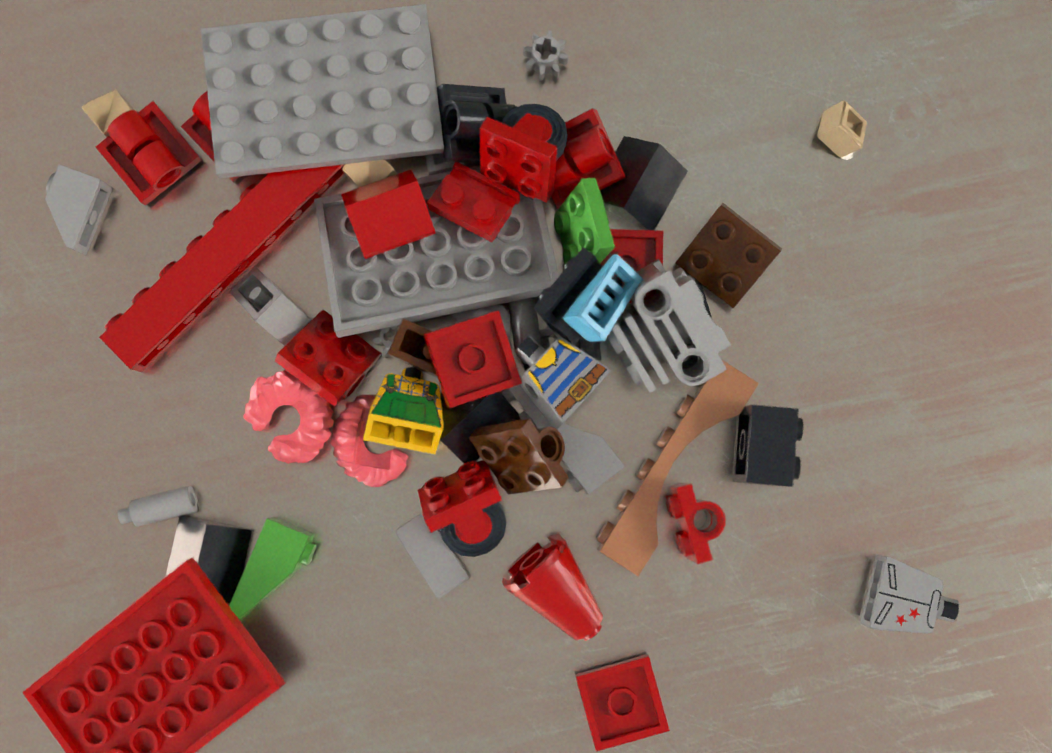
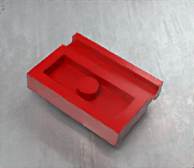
[427,162,520,243]

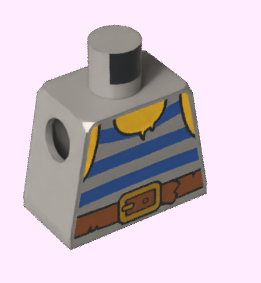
[514,336,611,429]

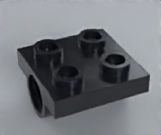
[436,84,517,163]
[533,248,623,345]

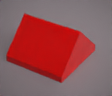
[341,169,436,259]

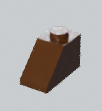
[387,318,438,378]

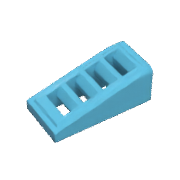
[563,254,643,342]

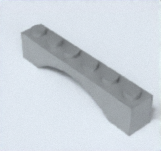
[452,304,625,494]

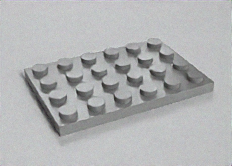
[201,4,444,179]
[314,165,559,338]

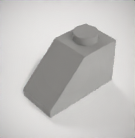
[45,165,113,255]
[230,266,311,346]

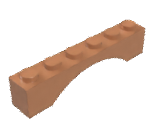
[596,360,759,576]

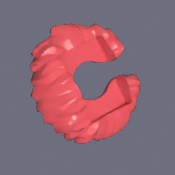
[243,370,334,464]
[330,395,409,487]

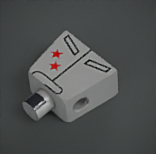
[860,554,959,634]

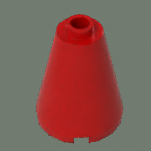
[502,534,603,641]

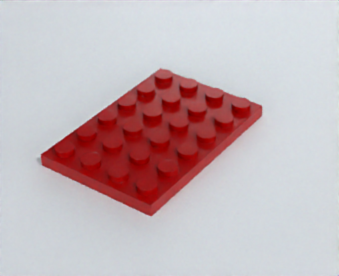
[22,557,286,753]

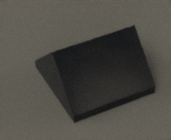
[600,136,688,230]
[440,392,520,464]
[165,515,254,603]

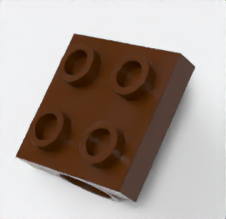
[675,203,782,309]
[468,418,569,494]

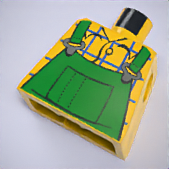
[363,367,443,454]

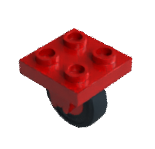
[480,104,567,203]
[418,460,507,557]

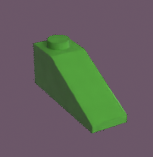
[229,517,316,621]

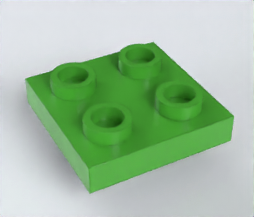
[554,178,615,265]

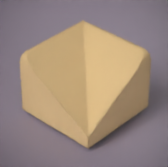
[81,90,133,137]
[817,100,867,158]
[342,160,396,188]

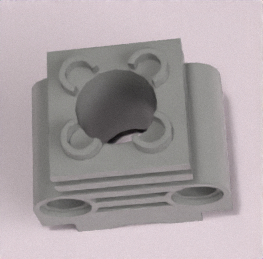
[607,259,731,393]

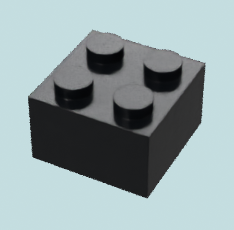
[733,405,804,487]

